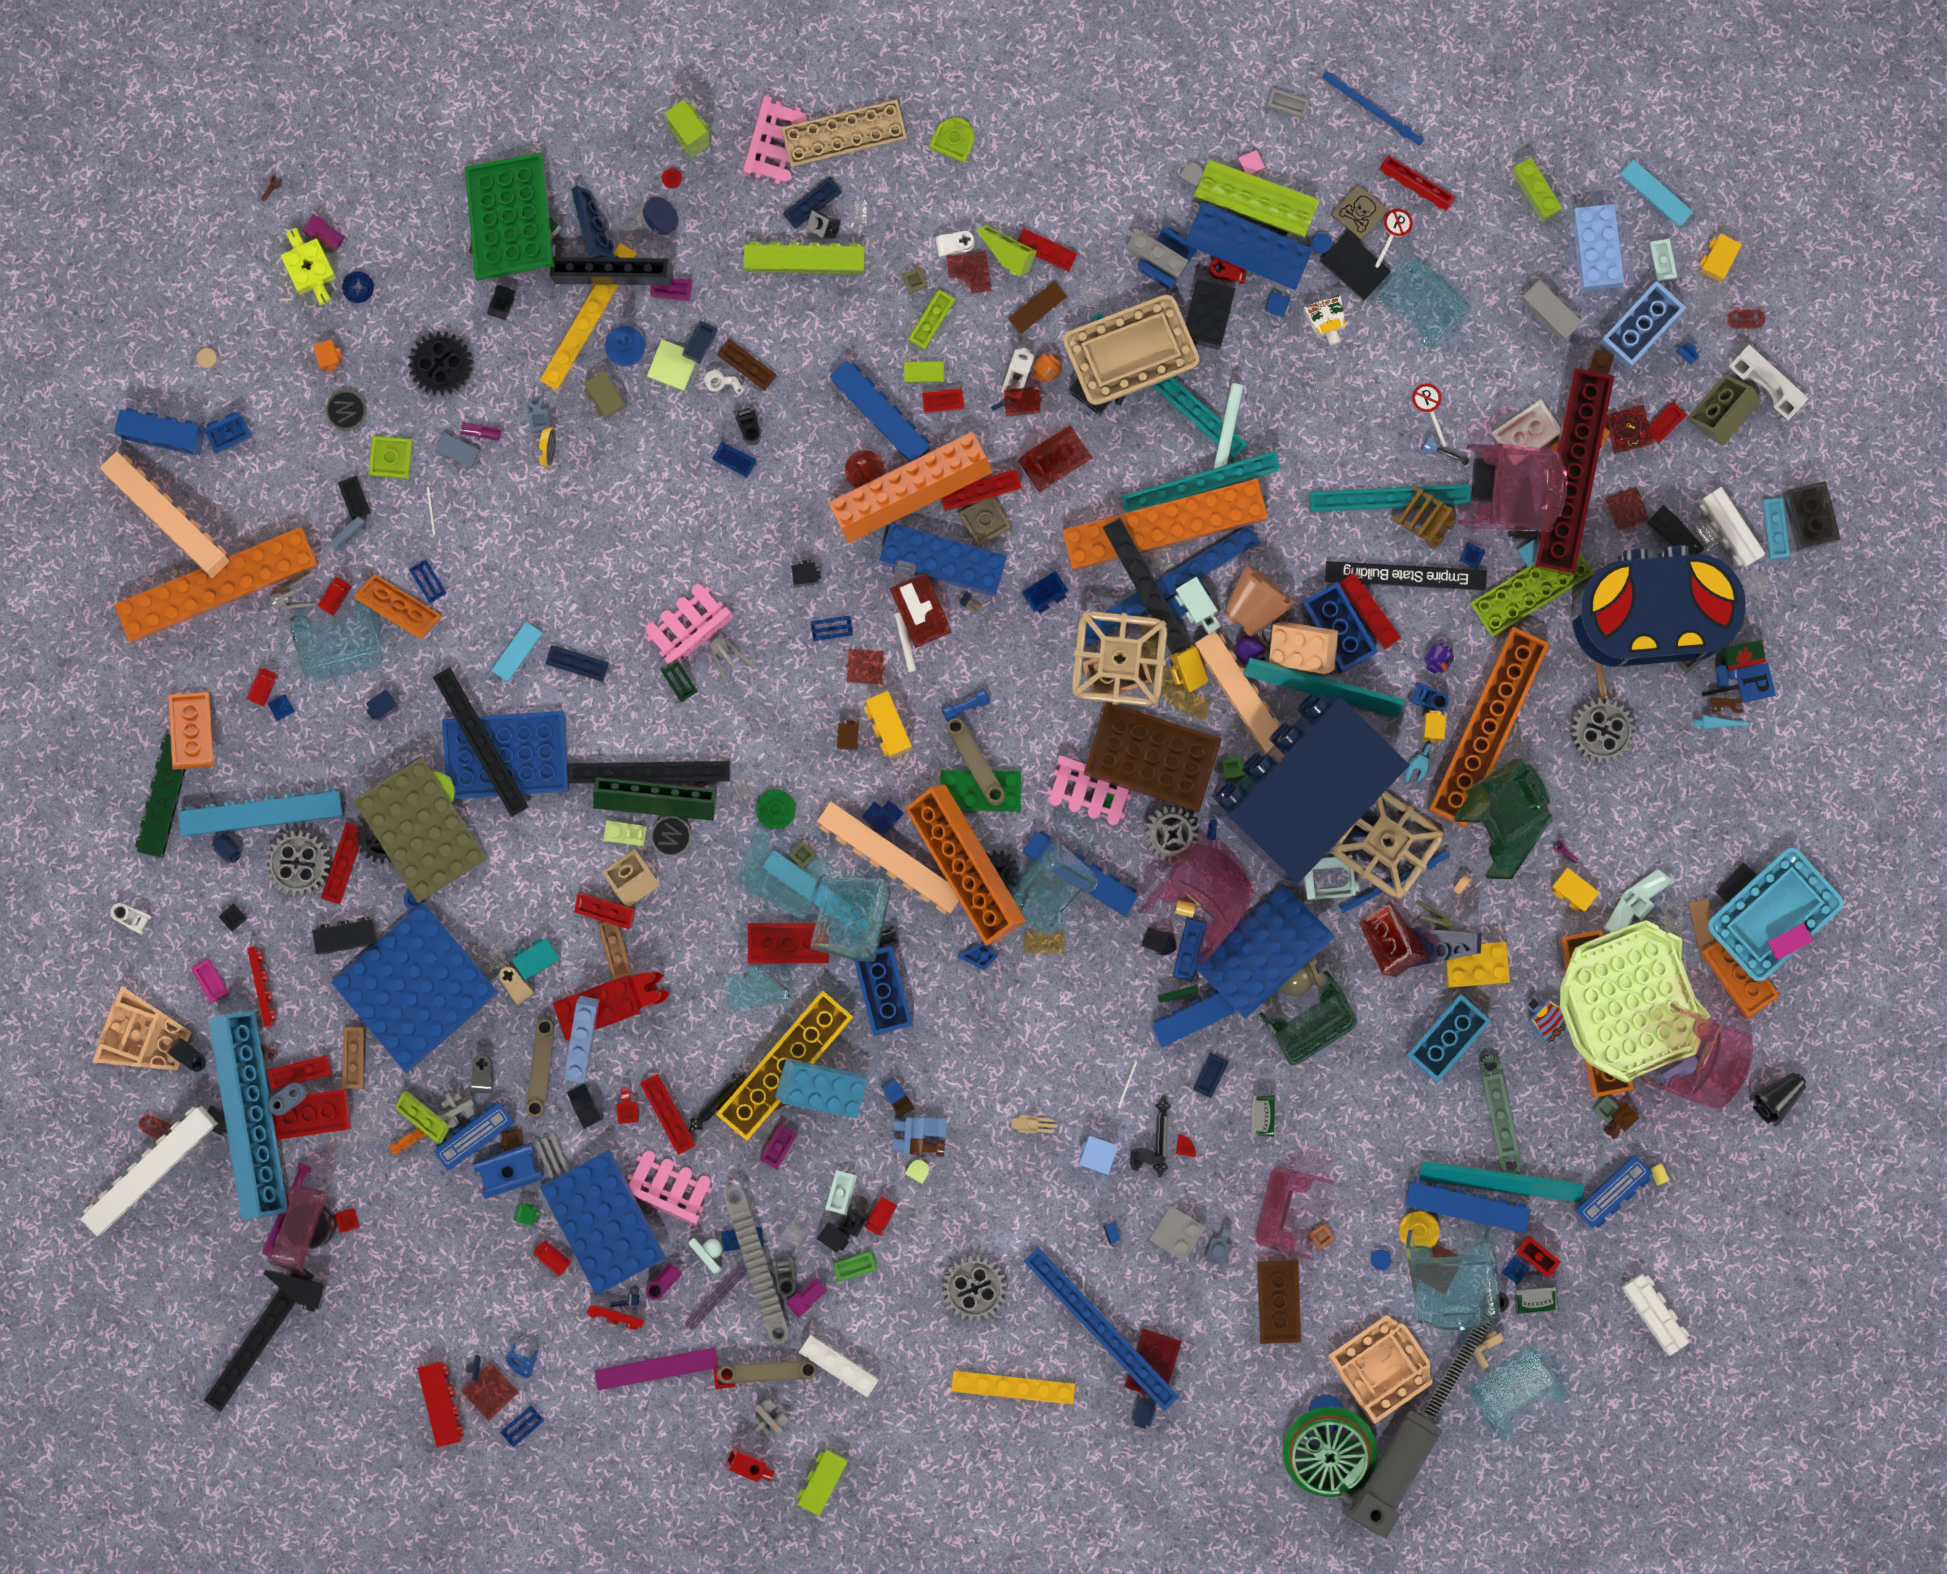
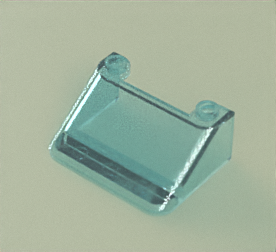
[290,601,383,682]
[737,826,833,917]
[1469,1347,1571,1441]

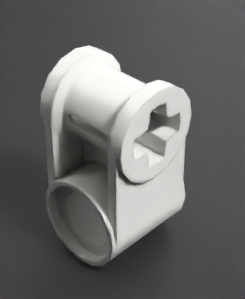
[935,231,975,258]
[110,903,152,935]

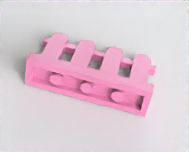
[741,95,807,185]
[646,584,734,664]
[1047,755,1132,826]
[627,1151,712,1227]

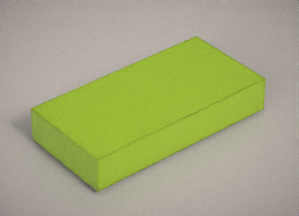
[904,361,944,383]

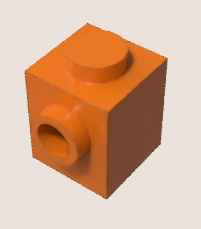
[313,339,343,373]

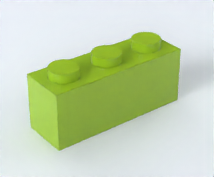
[1512,157,1562,223]
[796,1449,848,1516]

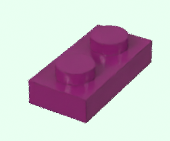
[650,278,692,301]
[760,1124,798,1170]

